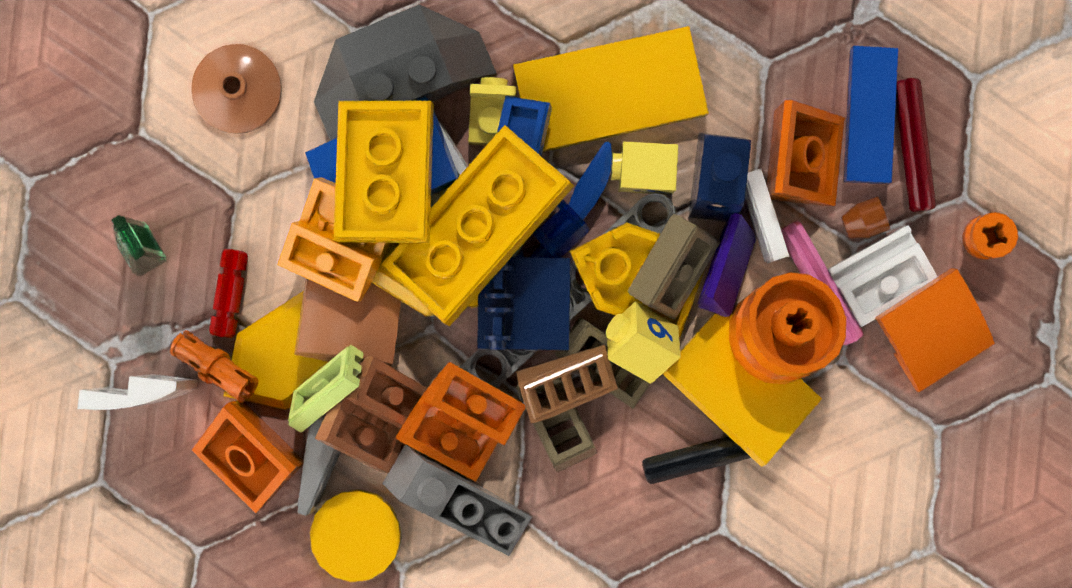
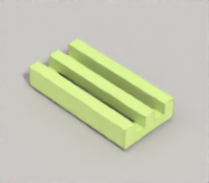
[288,345,364,433]

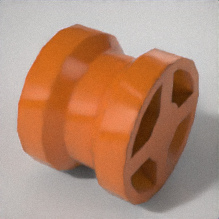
[962,212,1018,260]

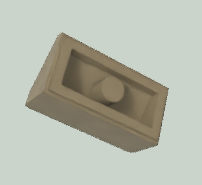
[628,214,721,320]

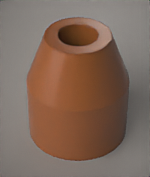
[841,196,891,238]

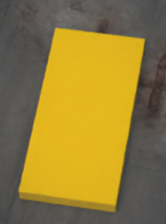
[513,26,709,152]
[382,125,574,327]

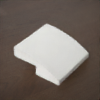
[77,374,198,410]

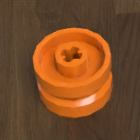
[729,272,846,385]

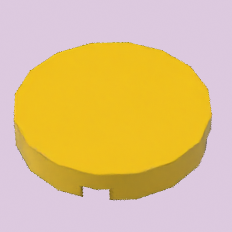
[310,489,402,582]

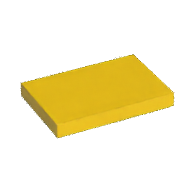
[333,101,434,243]
[663,313,822,467]

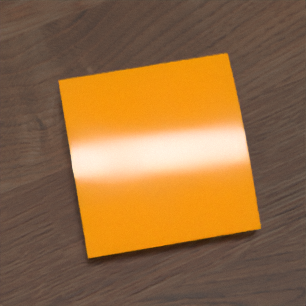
[277,177,390,302]

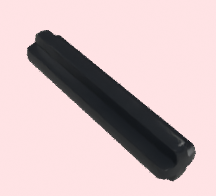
[642,436,751,484]

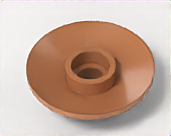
[191,44,282,134]

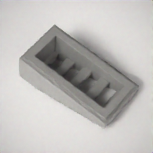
[298,416,341,516]

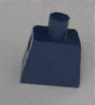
[688,132,751,222]

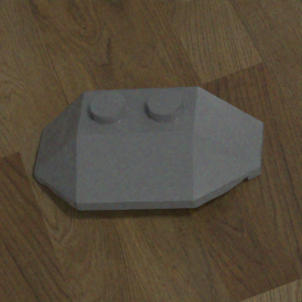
[314,4,497,141]

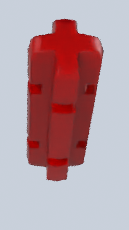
[209,249,248,338]

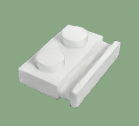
[828,225,938,327]

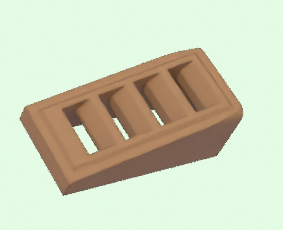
[516,345,618,424]

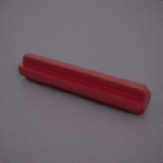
[896,78,936,212]

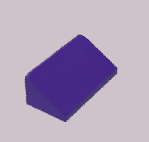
[697,213,756,317]

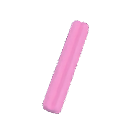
[781,221,863,346]

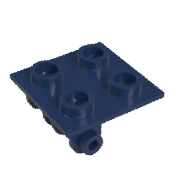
[477,257,571,350]

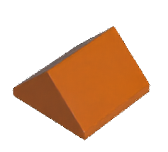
[766,100,845,206]
[192,401,304,513]

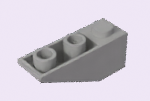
[382,444,532,556]

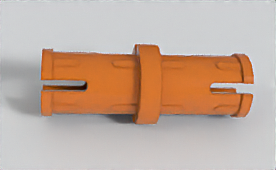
[170,330,258,403]

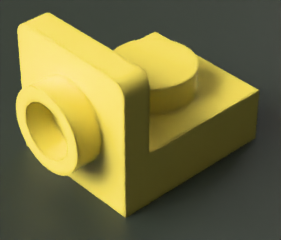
[468,77,517,145]

